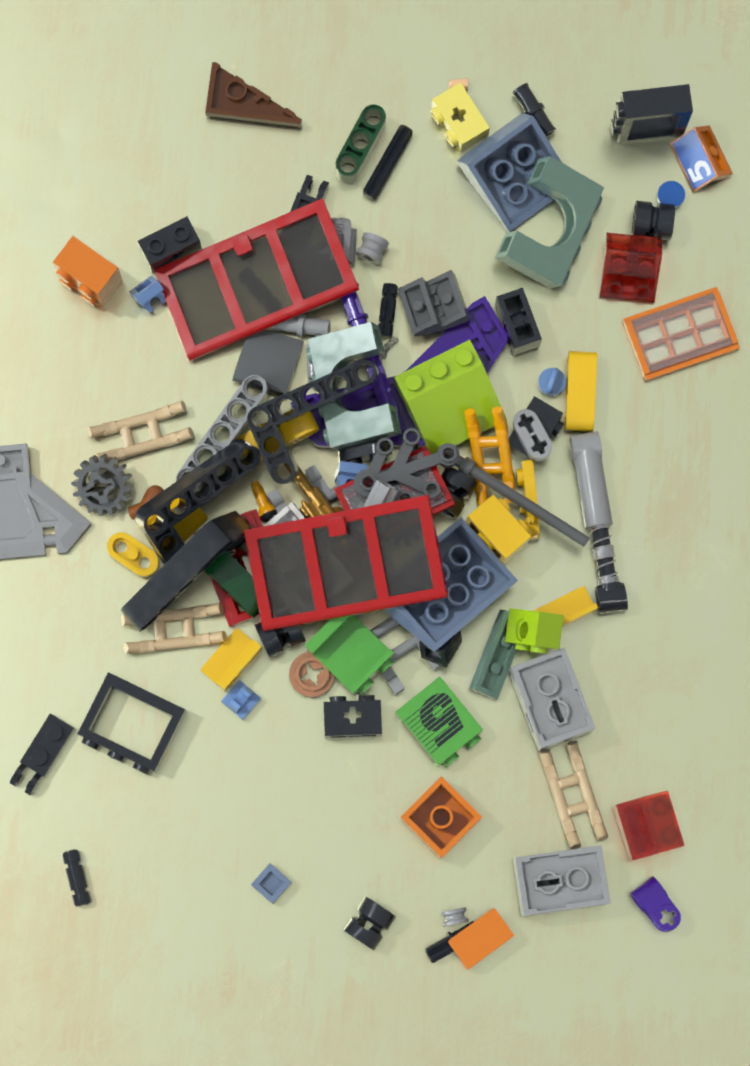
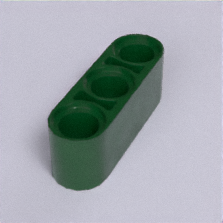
[335,104,386,184]
[204,552,274,619]

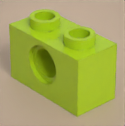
[505,608,564,654]

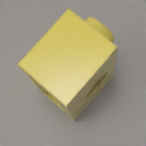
[430,82,490,153]

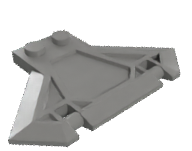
[0,443,91,559]

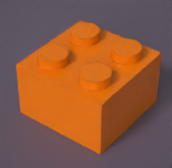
[53,236,123,307]
[400,776,482,859]

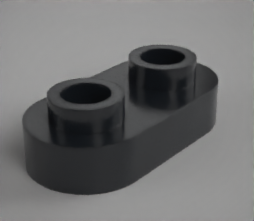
[338,442,392,464]

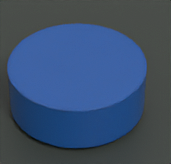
[657,181,685,209]

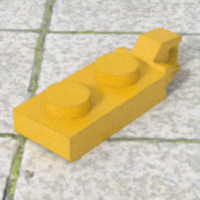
[516,460,540,540]

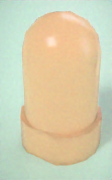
[449,78,468,90]

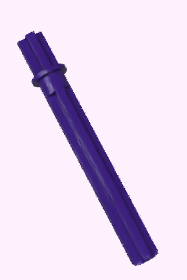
[341,292,405,432]

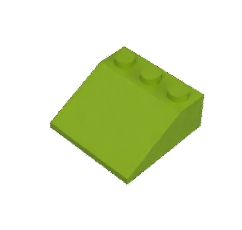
[394,340,507,454]

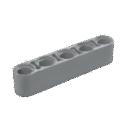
[176,375,269,493]

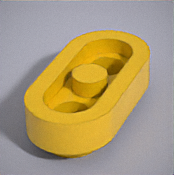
[107,532,159,578]

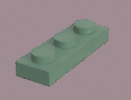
[469,609,517,700]

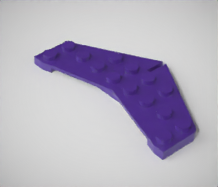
[290,296,508,448]

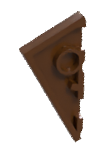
[205,62,302,127]

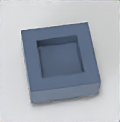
[251,863,292,904]

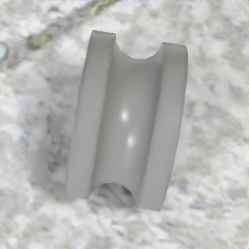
[441,907,469,927]

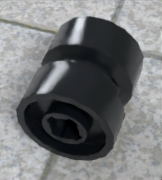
[632,200,675,240]
[430,467,477,519]
[254,608,306,658]
[343,896,396,951]

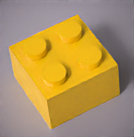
[465,495,531,565]

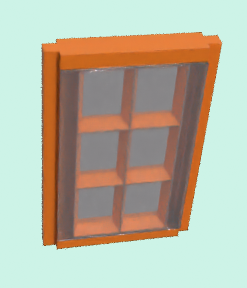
[623,287,740,381]

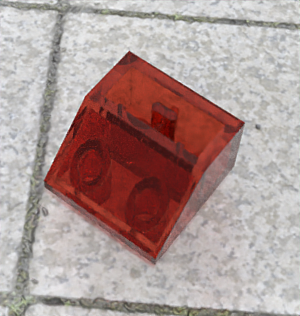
[599,232,662,303]
[613,790,685,862]

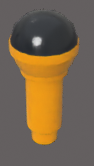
[251,481,277,522]

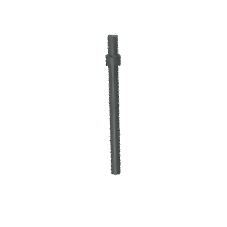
[443,450,590,547]

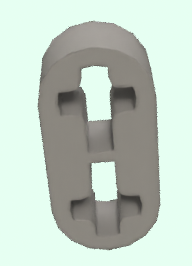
[513,409,552,461]

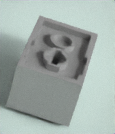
[508,647,595,752]
[512,845,610,917]

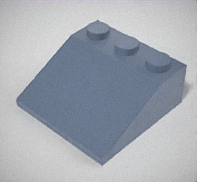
[457,113,562,232]

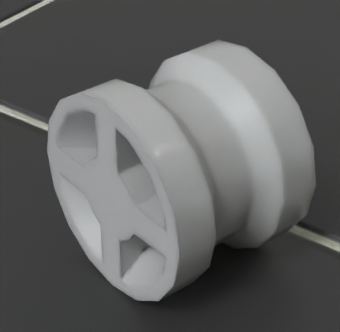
[356,232,389,265]

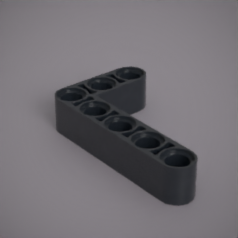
[247,359,379,484]
[135,439,261,565]
[121,511,252,632]

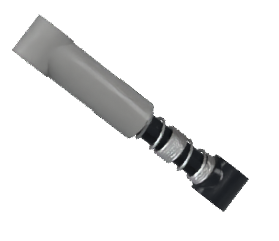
[569,431,628,614]

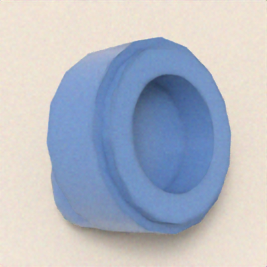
[538,367,566,397]

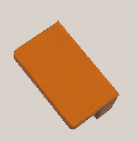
[448,908,515,970]

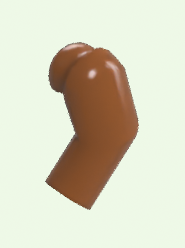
[128,485,164,520]

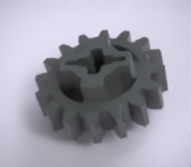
[71,454,134,516]

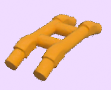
[464,406,516,506]

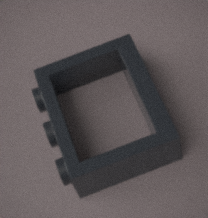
[611,84,693,144]
[77,672,187,775]

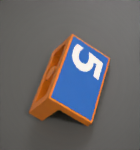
[671,125,733,192]

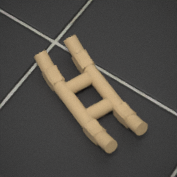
[87,401,194,461]
[121,603,227,654]
[539,741,609,850]

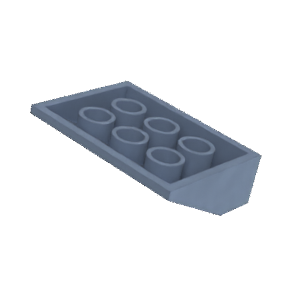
[372,517,518,652]

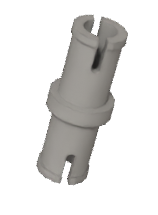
[272,314,331,336]

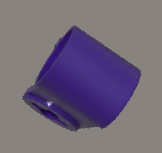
[630,876,681,932]

